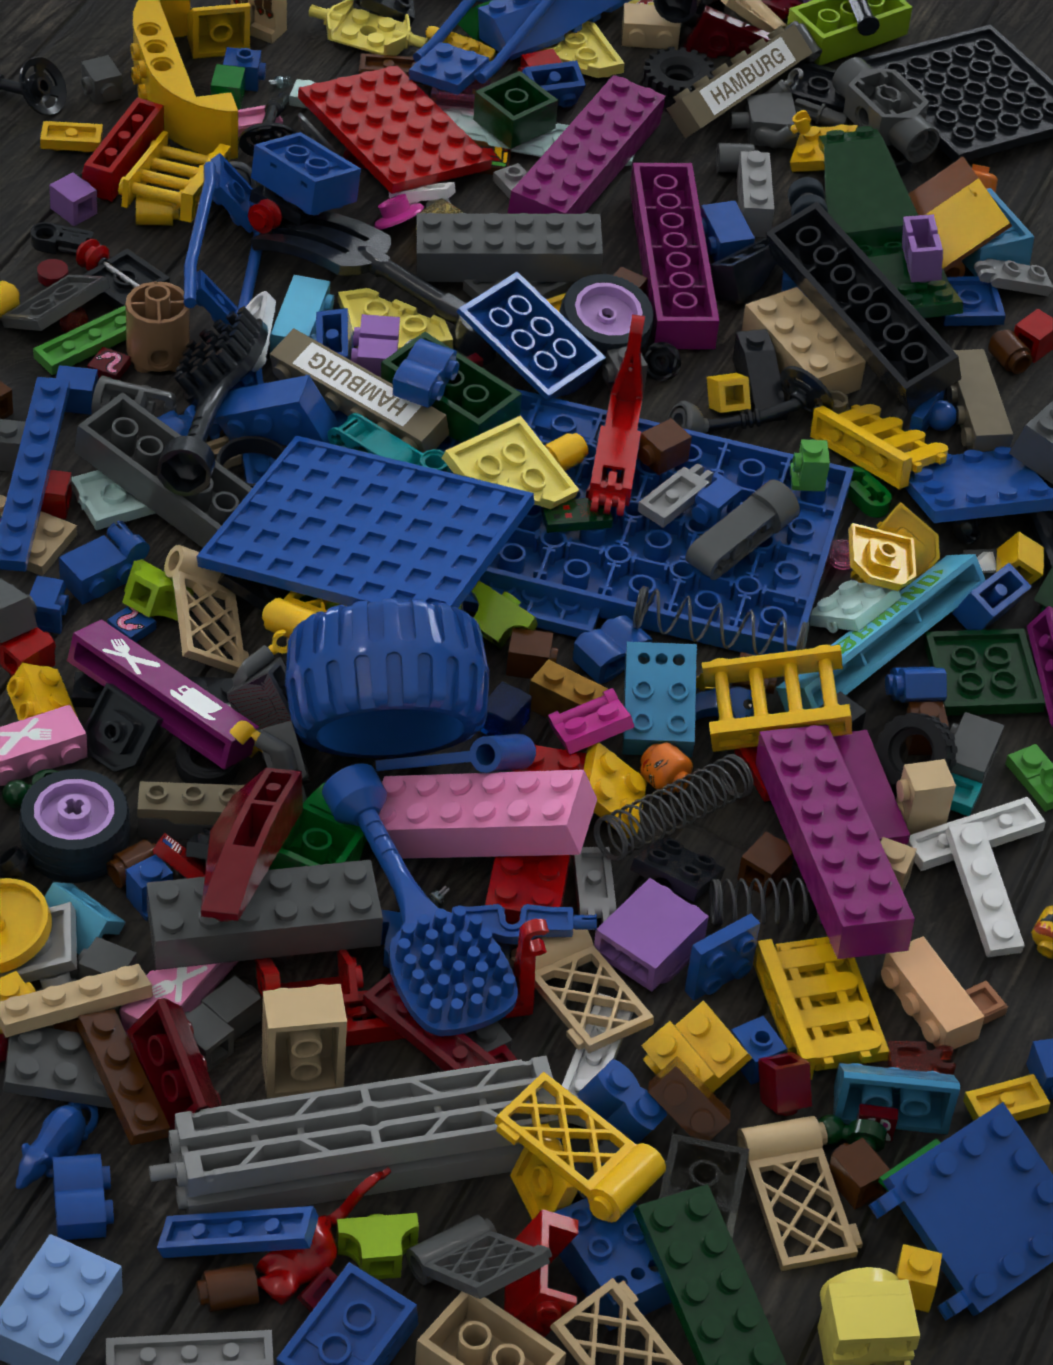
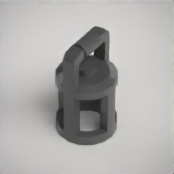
[91,376,177,415]

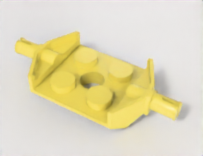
[309,0,429,56]

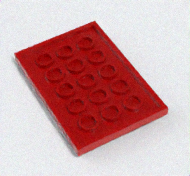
[298,65,492,194]

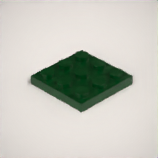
[923,628,1046,716]

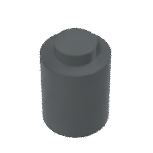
[716,143,760,173]

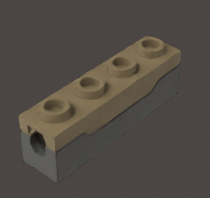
[137,781,245,839]

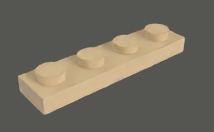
[0,964,153,1037]

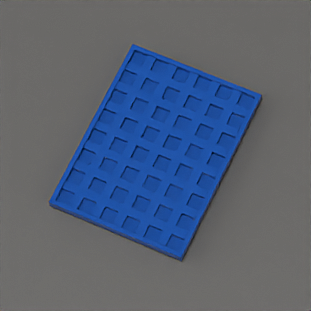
[196,436,535,608]

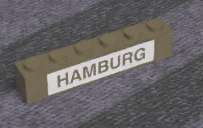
[667,24,813,138]
[270,328,449,453]

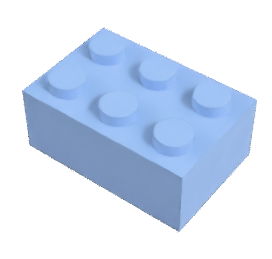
[0,1234,123,1365]

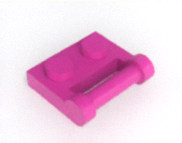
[547,688,635,755]

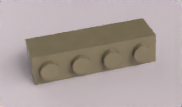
[947,349,1013,452]

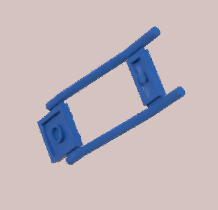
[409,0,556,95]
[184,153,263,326]

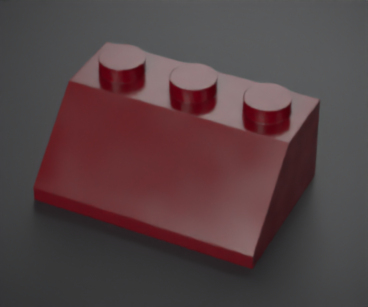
[127,998,221,1137]

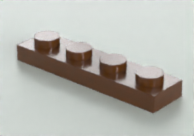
[76,1009,170,1145]

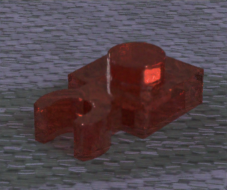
[887,1041,956,1075]

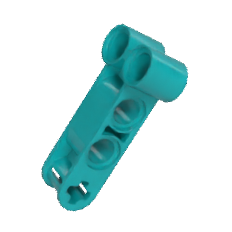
[327,413,449,472]

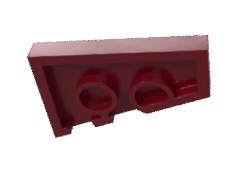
[683,6,770,59]

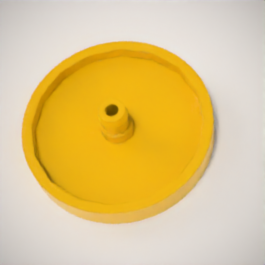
[0,878,52,973]

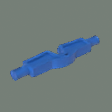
[452,904,597,944]

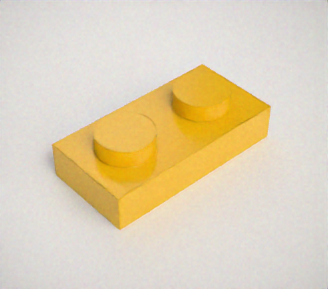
[40,121,103,152]
[963,1074,1050,1121]

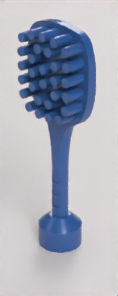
[322,764,518,1036]

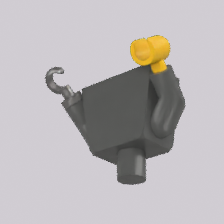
[729,68,811,149]

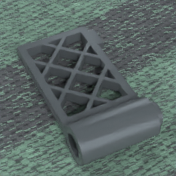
[406,1215,552,1299]

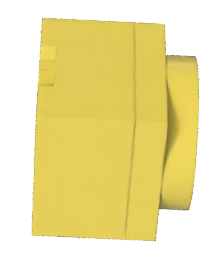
[817,1267,920,1365]

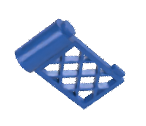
[375,734,536,773]

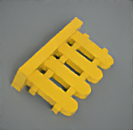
[810,404,948,489]
[753,938,882,1080]

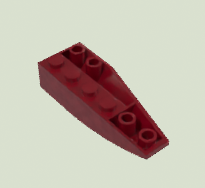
[201,767,303,922]

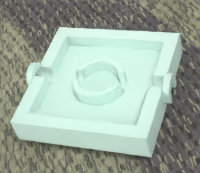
[72,470,155,530]
[809,580,901,633]

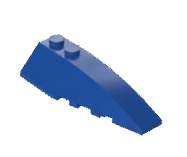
[478,0,632,60]

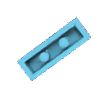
[270,275,334,353]

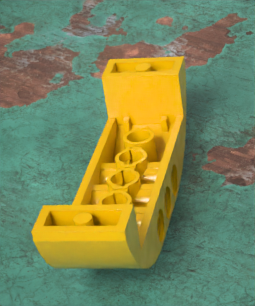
[130,0,238,159]

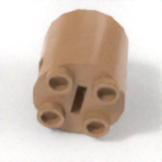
[125,281,190,373]

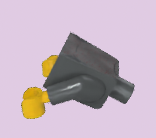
[225,630,291,730]
[230,720,311,802]

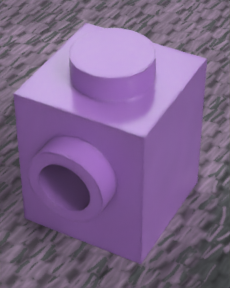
[49,172,97,226]

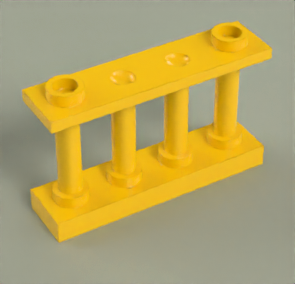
[118,131,231,223]
[702,645,853,752]

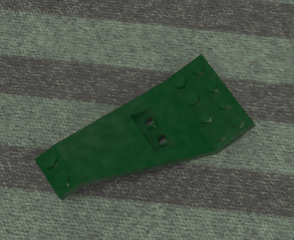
[818,126,963,318]

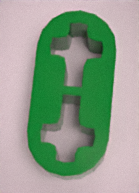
[848,467,892,518]

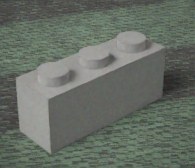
[736,151,774,237]

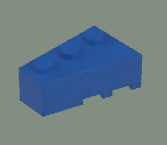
[215,375,338,446]

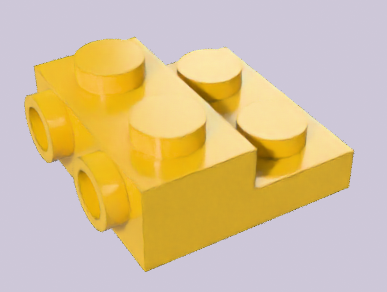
[641,1000,752,1093]

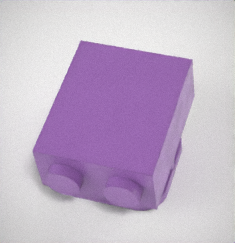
[594,878,709,992]

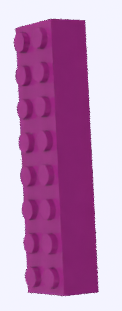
[507,75,666,214]
[630,163,719,350]
[755,725,915,959]

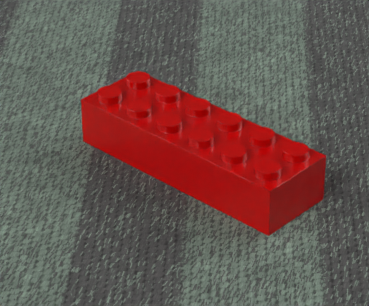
[485,745,587,940]

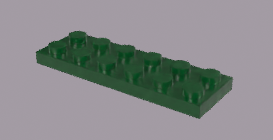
[633,1184,787,1365]

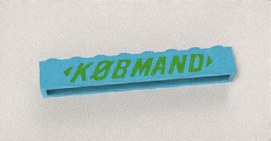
[776,554,986,712]

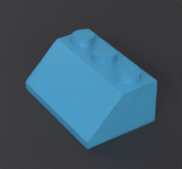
[833,1063,960,1135]

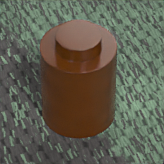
[196,1263,259,1312]

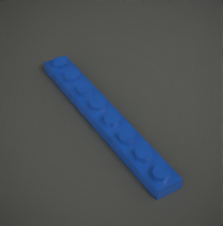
[0,377,70,572]

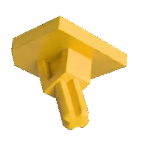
[876,502,940,581]
[848,523,916,591]

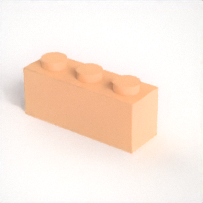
[881,936,985,1054]

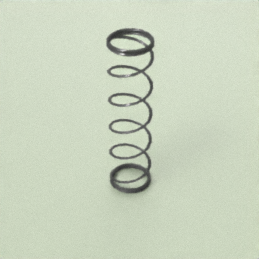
[633,586,810,655]

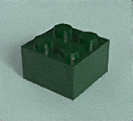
[473,71,558,149]

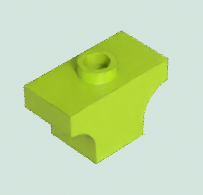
[122,559,194,621]
[471,580,538,649]
[336,1213,419,1279]

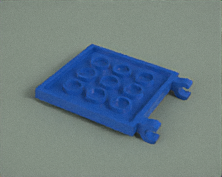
[904,446,1053,523]
[868,1102,1053,1321]

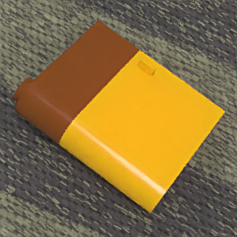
[909,157,1012,277]

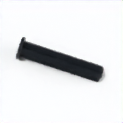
[849,0,880,36]

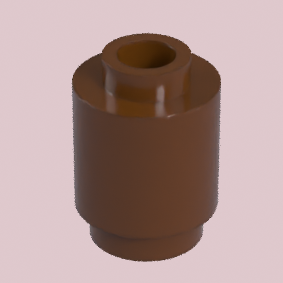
[988,329,1032,374]
[106,839,156,888]

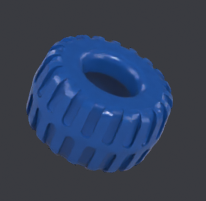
[285,598,489,758]

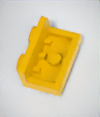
[7,663,78,721]

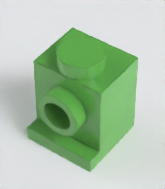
[790,439,830,491]

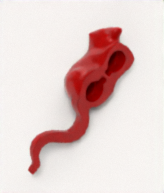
[256,1167,391,1305]

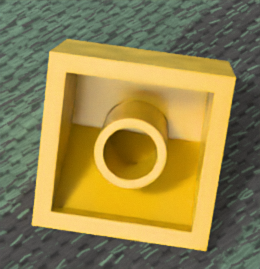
[187,3,250,59]

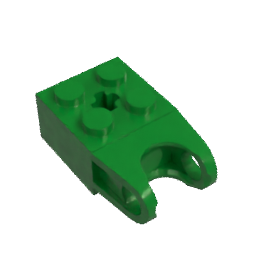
[268,783,367,870]

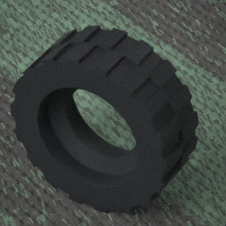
[875,713,958,785]

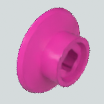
[374,194,424,230]

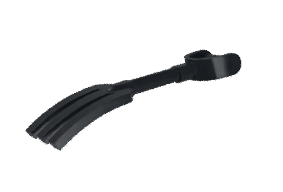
[251,211,497,365]

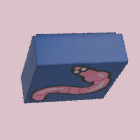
[107,606,156,642]

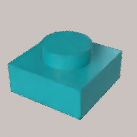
[950,773,983,816]

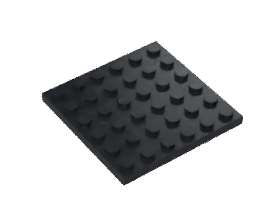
[862,25,1053,162]

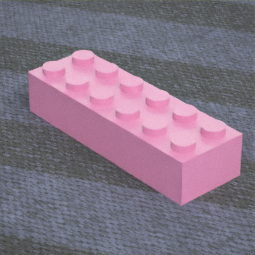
[379,770,597,859]

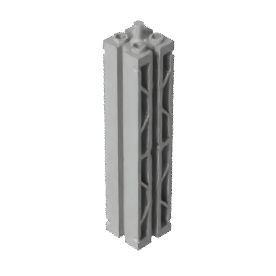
[149,1056,561,1215]

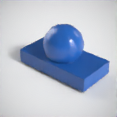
[909,390,957,433]

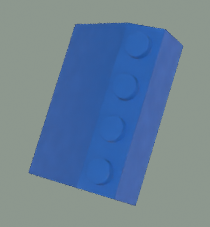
[457,272,606,400]

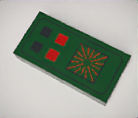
[541,498,613,533]

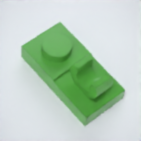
[1005,744,1053,812]

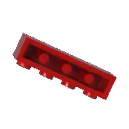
[82,97,164,202]

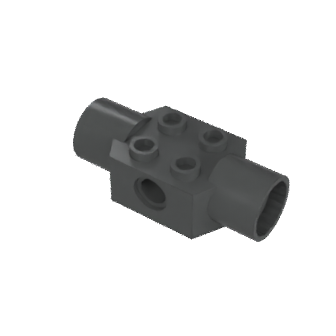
[832,57,940,163]

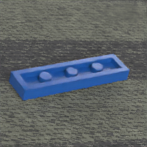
[157,1206,319,1258]

